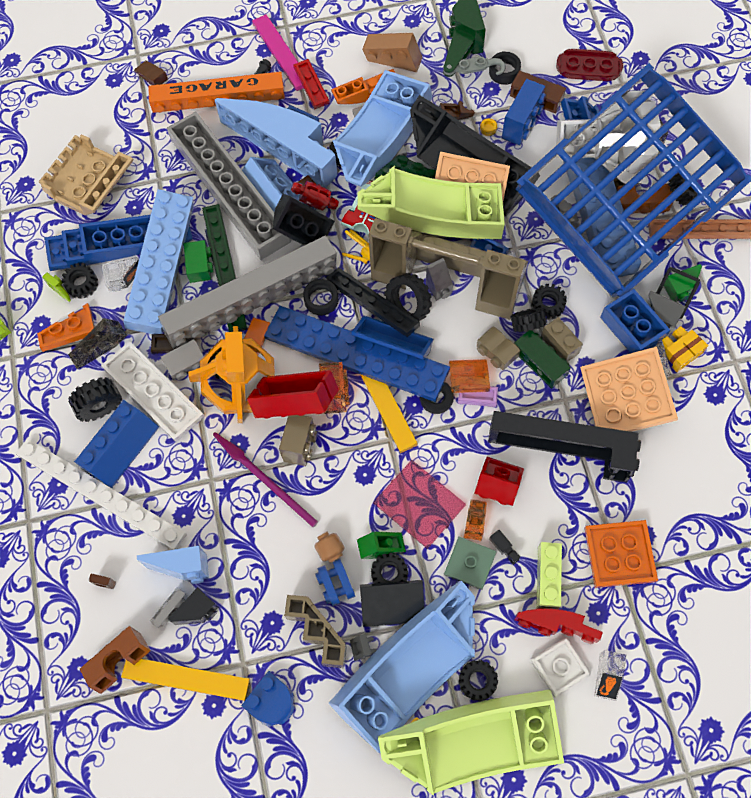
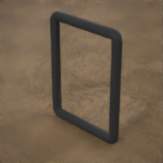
[650,267,700,319]

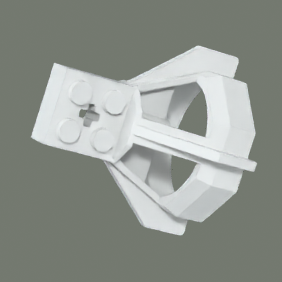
[556,90,661,184]

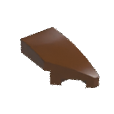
[439,101,475,120]

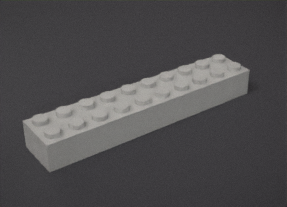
[167,111,291,260]
[158,235,337,349]

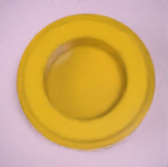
[480,118,497,136]

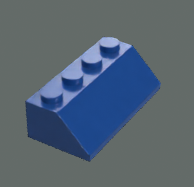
[74,400,159,488]

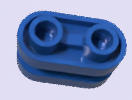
[315,559,356,606]

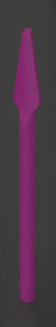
[213,432,318,527]

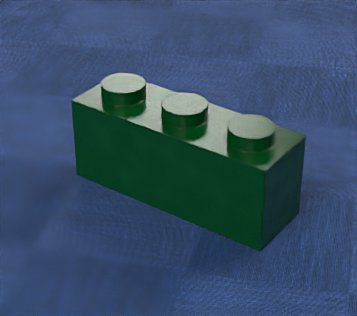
[514,330,571,389]

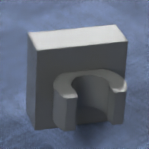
[350,634,376,661]

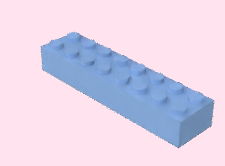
[123,189,194,334]

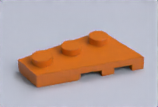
[37,303,97,352]

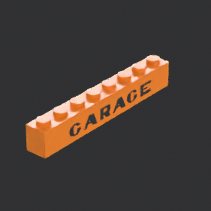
[148,72,285,113]

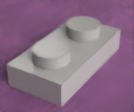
[150,588,185,628]

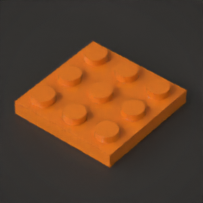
[584,520,658,588]

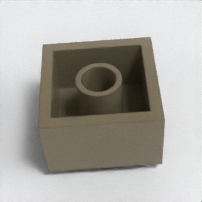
[279,415,318,466]

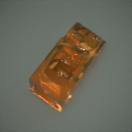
[464,499,487,541]

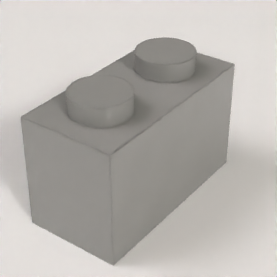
[161,339,204,380]

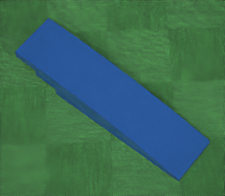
[44,214,193,271]

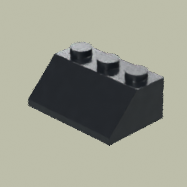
[273,193,335,246]

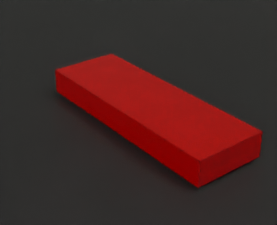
[293,59,330,110]

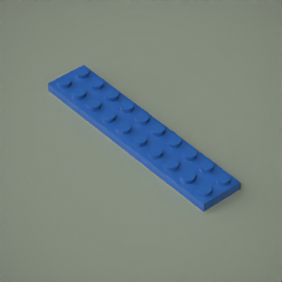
[264,305,450,402]

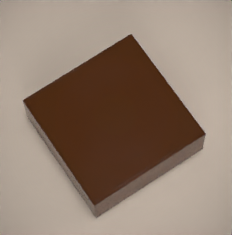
[89,573,116,589]

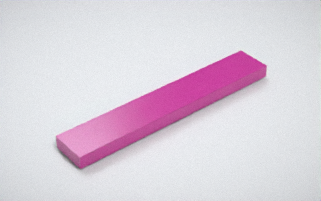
[252,14,303,91]

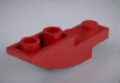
[514,609,603,644]

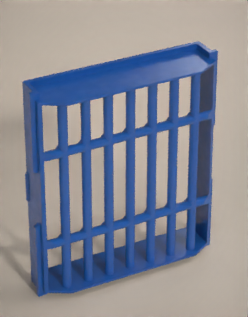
[516,63,751,298]

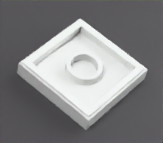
[531,637,591,698]

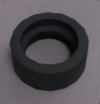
[489,51,521,85]
[303,279,339,316]

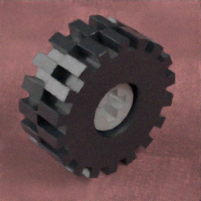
[68,377,122,422]

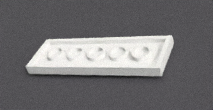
[101,341,205,442]

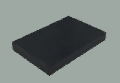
[360,580,424,627]

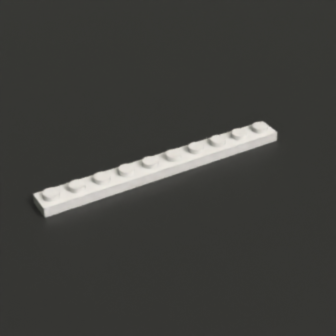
[16,438,187,550]

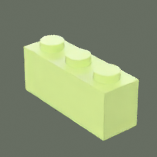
[536,542,562,609]

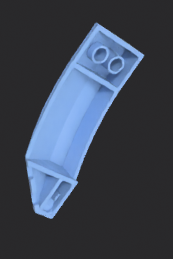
[333,70,432,187]
[329,581,475,753]

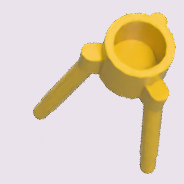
[342,229,370,264]

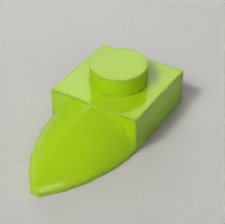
[42,272,71,302]

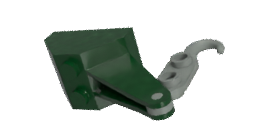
[443,0,506,77]

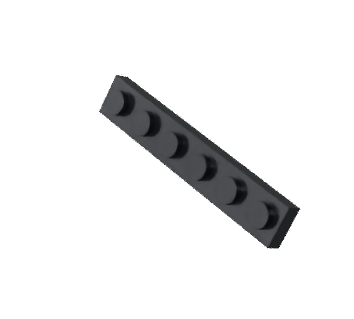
[326,267,420,338]

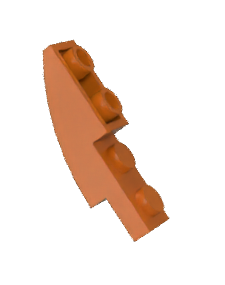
[331,69,395,104]

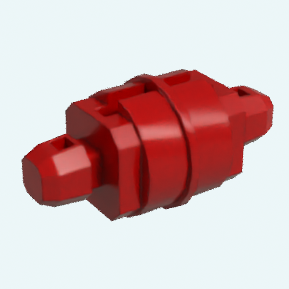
[291,181,339,211]

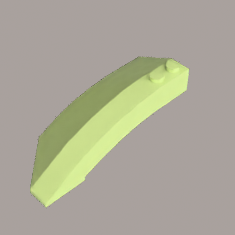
[378,690,564,796]

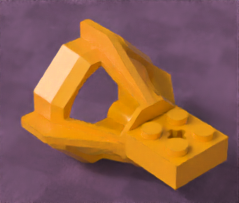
[188,326,275,423]

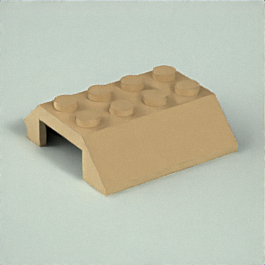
[39,134,133,215]

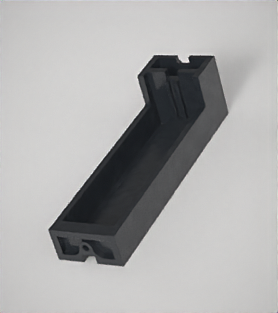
[488,411,641,483]

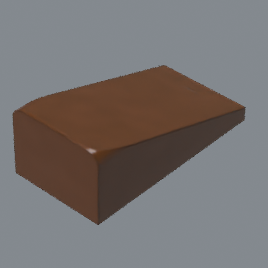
[134,60,168,85]

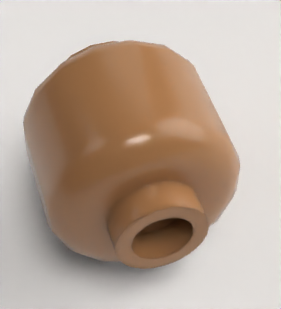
[314,531,345,563]

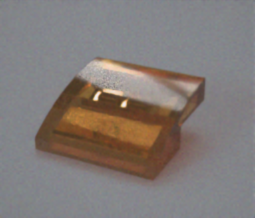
[449,359,490,393]

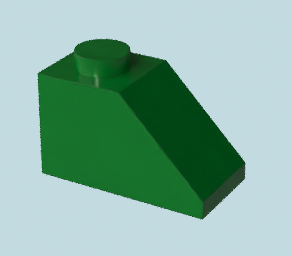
[664,264,702,302]
[357,532,406,559]

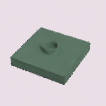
[444,536,497,590]

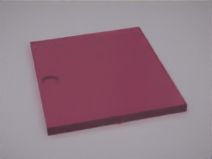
[373,460,466,549]

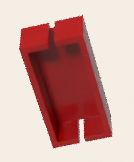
[247,370,339,419]

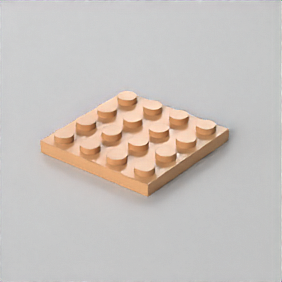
[435,152,510,200]
[580,347,678,432]

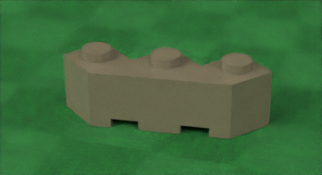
[284,595,347,668]

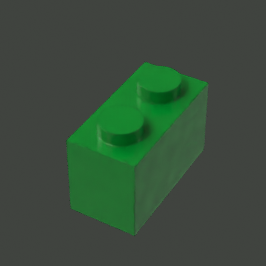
[183,240,214,283]

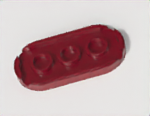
[556,49,623,81]

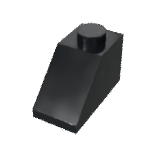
[168,587,219,625]

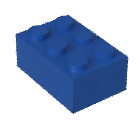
[502,79,546,146]
[600,289,670,353]

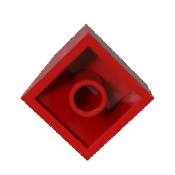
[474,457,524,506]

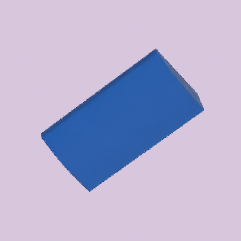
[351,315,434,360]

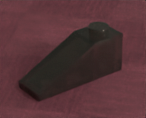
[68,318,127,369]

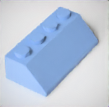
[242,157,311,211]

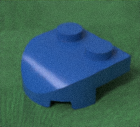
[560,96,600,120]
[241,671,295,727]

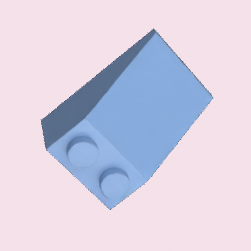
[137,546,209,584]

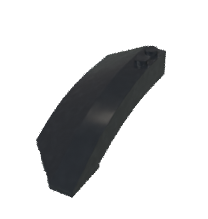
[410,95,540,216]

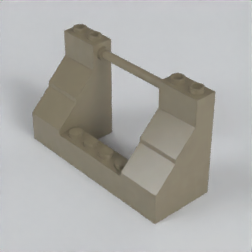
[369,218,528,320]

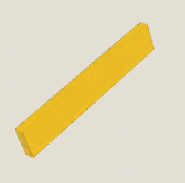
[360,374,418,453]
[121,659,250,701]

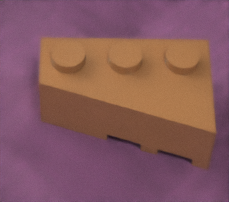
[362,33,423,72]

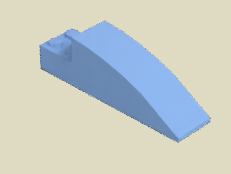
[215,98,337,188]

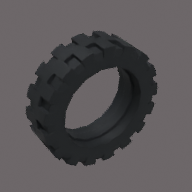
[384,273,432,321]

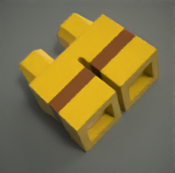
[659,326,709,373]

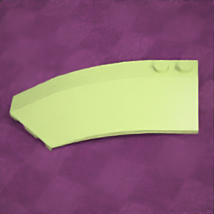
[358,166,505,239]

